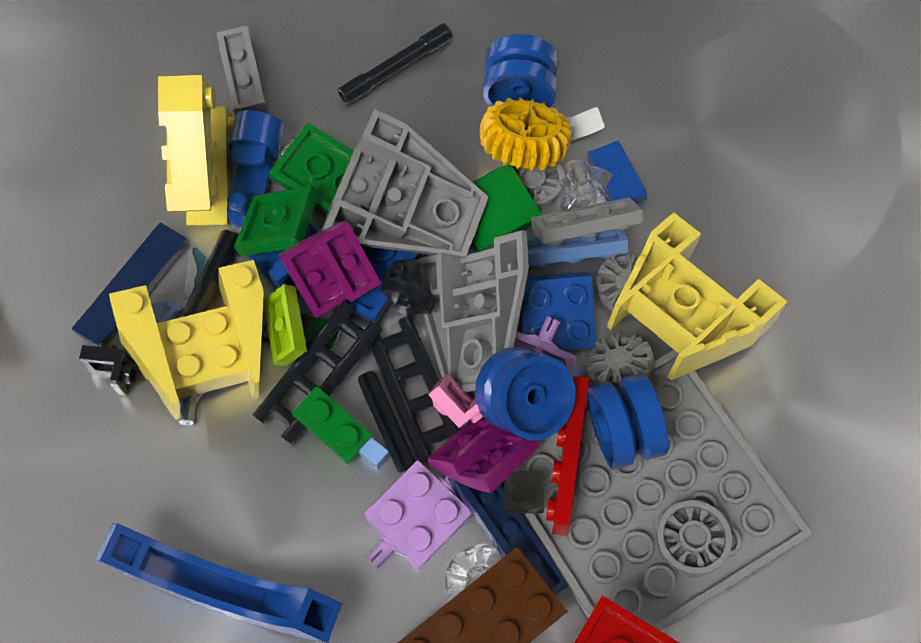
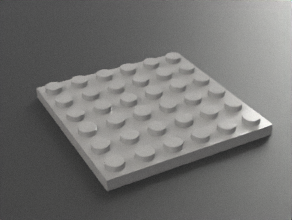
[503,350,813,631]

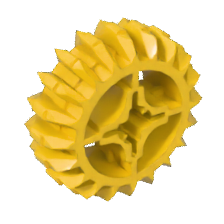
[479,97,571,172]

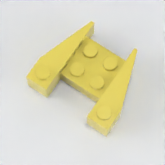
[158,75,235,226]
[607,212,788,381]
[109,260,264,420]

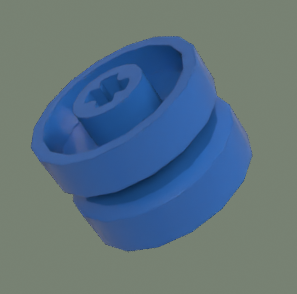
[483,34,558,108]
[475,347,576,441]
[587,373,669,470]

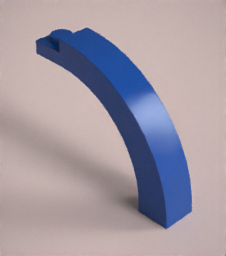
[95,523,343,643]

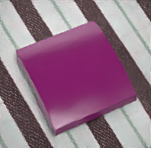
[278,221,381,318]
[427,417,540,493]

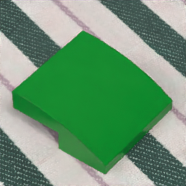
[472,165,542,252]

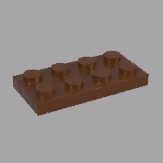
[398,547,568,643]

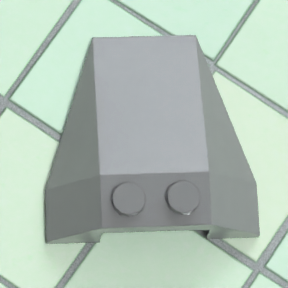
[322,108,488,259]
[417,230,529,393]

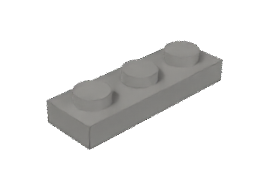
[216,25,267,116]
[531,197,643,245]

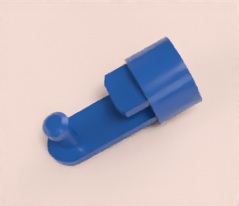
[227,110,286,228]

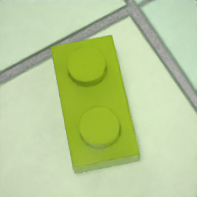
[263,284,307,367]

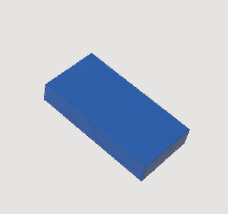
[587,141,648,204]

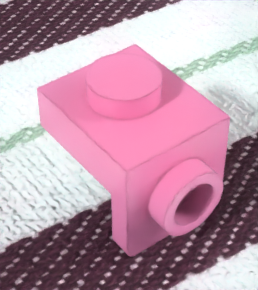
[428,373,483,428]

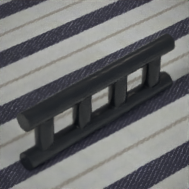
[252,301,383,445]
[370,316,461,463]

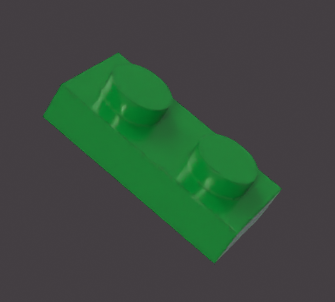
[291,386,373,464]

